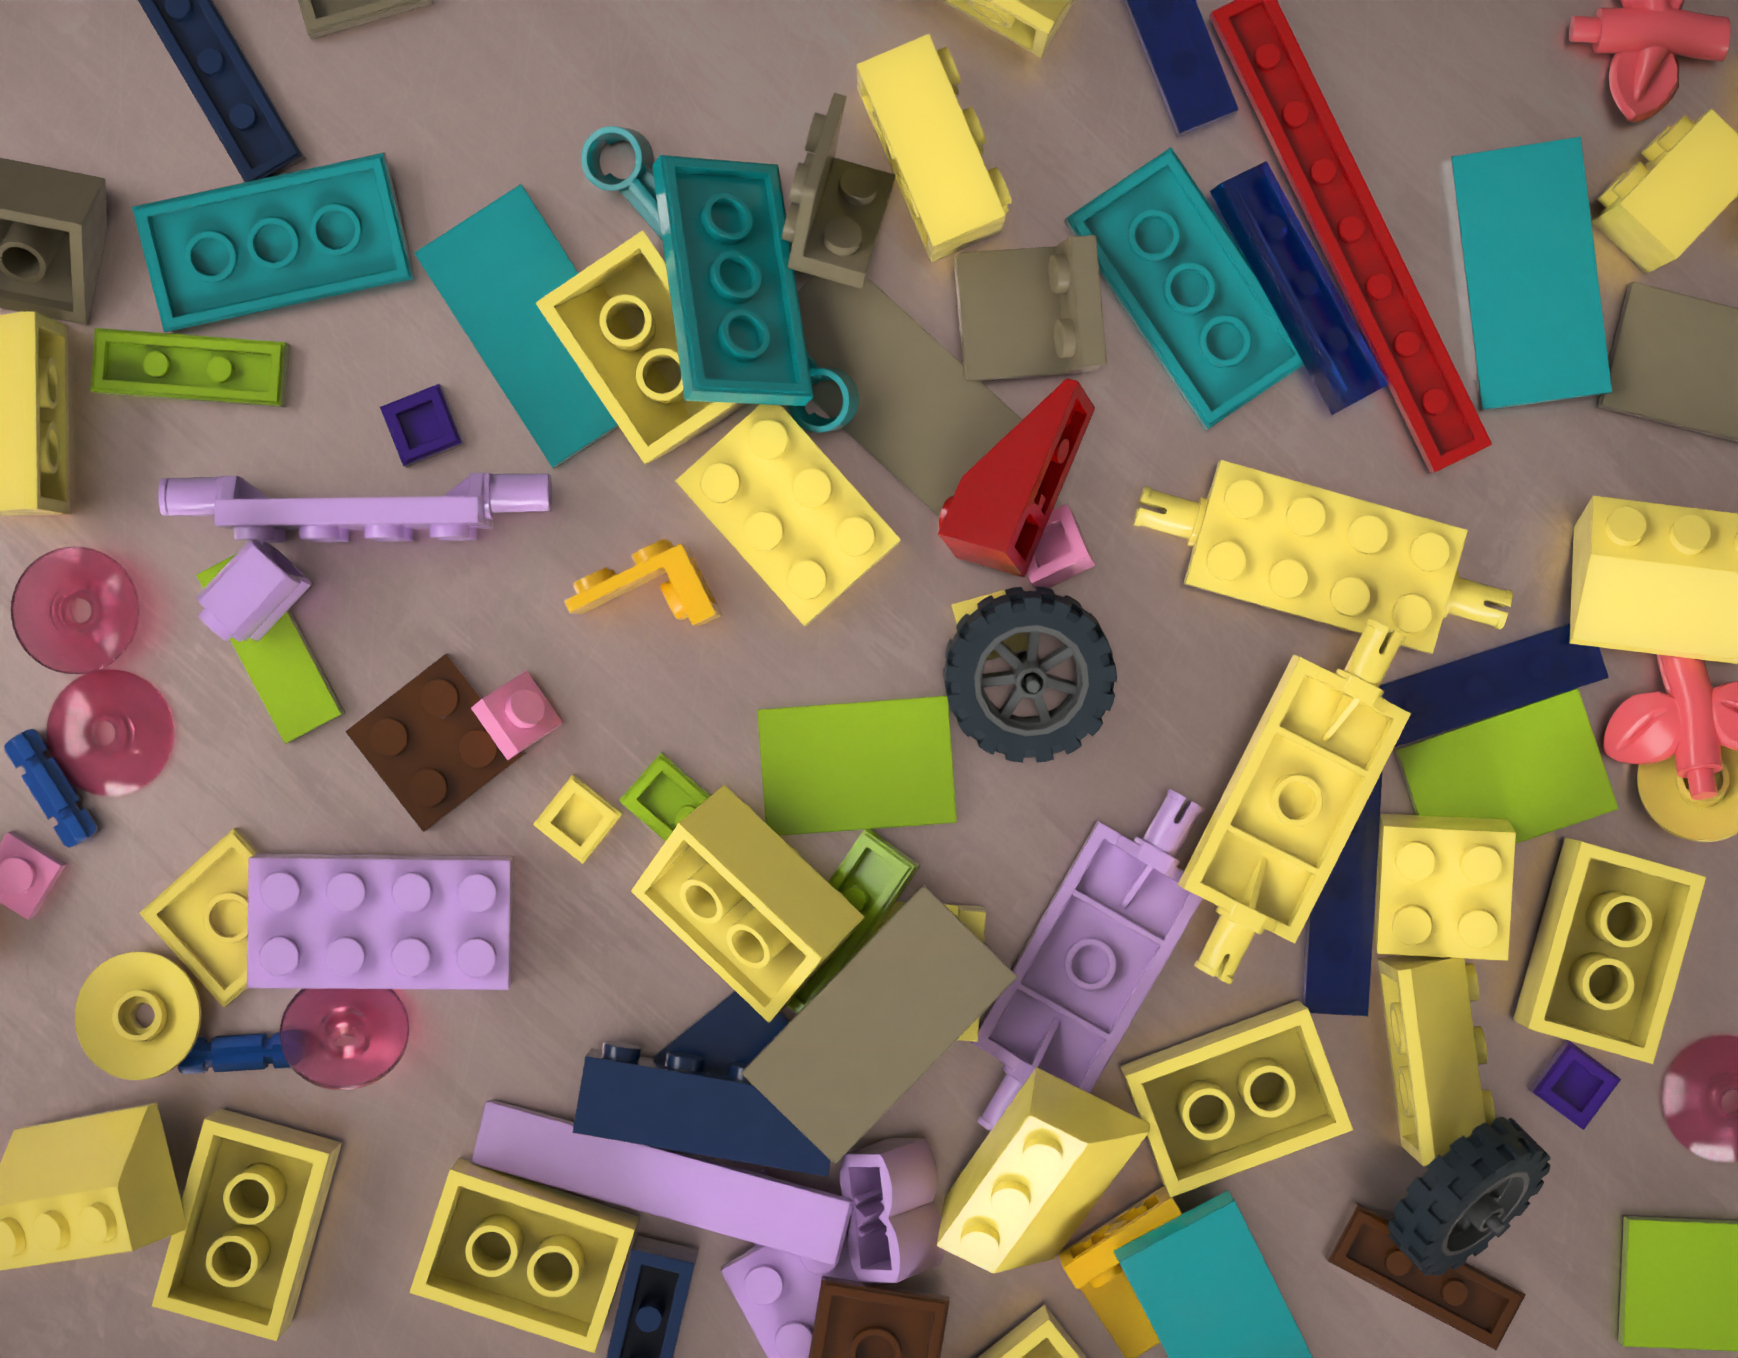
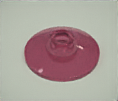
[11,546,140,674]
[46,669,175,796]
[280,988,409,1090]
[1661,1035,1738,1162]

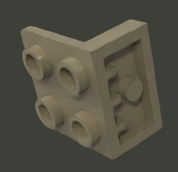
[781,93,895,289]
[954,235,1107,381]

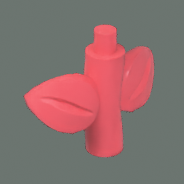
[1569,0,1731,122]
[1603,654,1738,800]

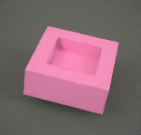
[1027,504,1096,589]
[471,670,563,761]
[0,831,67,920]

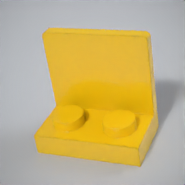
[564,538,723,627]
[1059,1186,1183,1358]

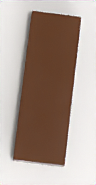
[1325,1202,1526,1350]

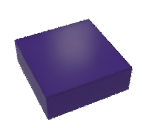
[380,384,465,467]
[1528,1039,1621,1130]

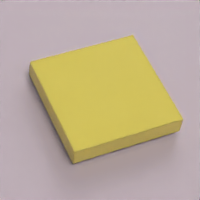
[139,827,260,1008]

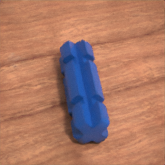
[4,729,98,848]
[178,1031,304,1074]

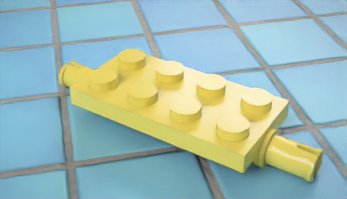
[1133,460,1513,654]
[1177,619,1411,985]

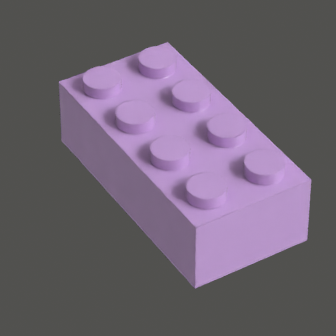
[247,853,513,990]

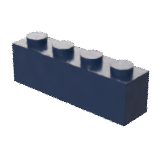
[572,1041,831,1177]
[606,1235,699,1358]

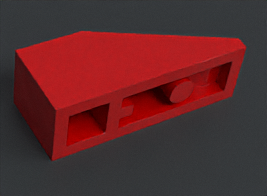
[938,378,1095,578]

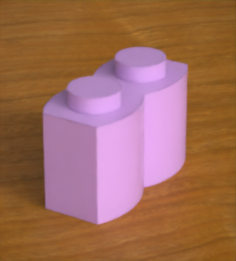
[196,539,312,642]
[840,1138,944,1283]

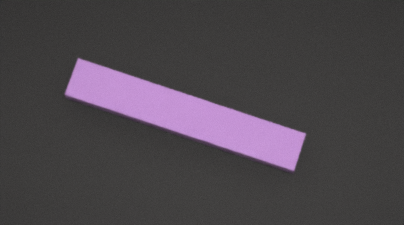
[471,1099,854,1266]

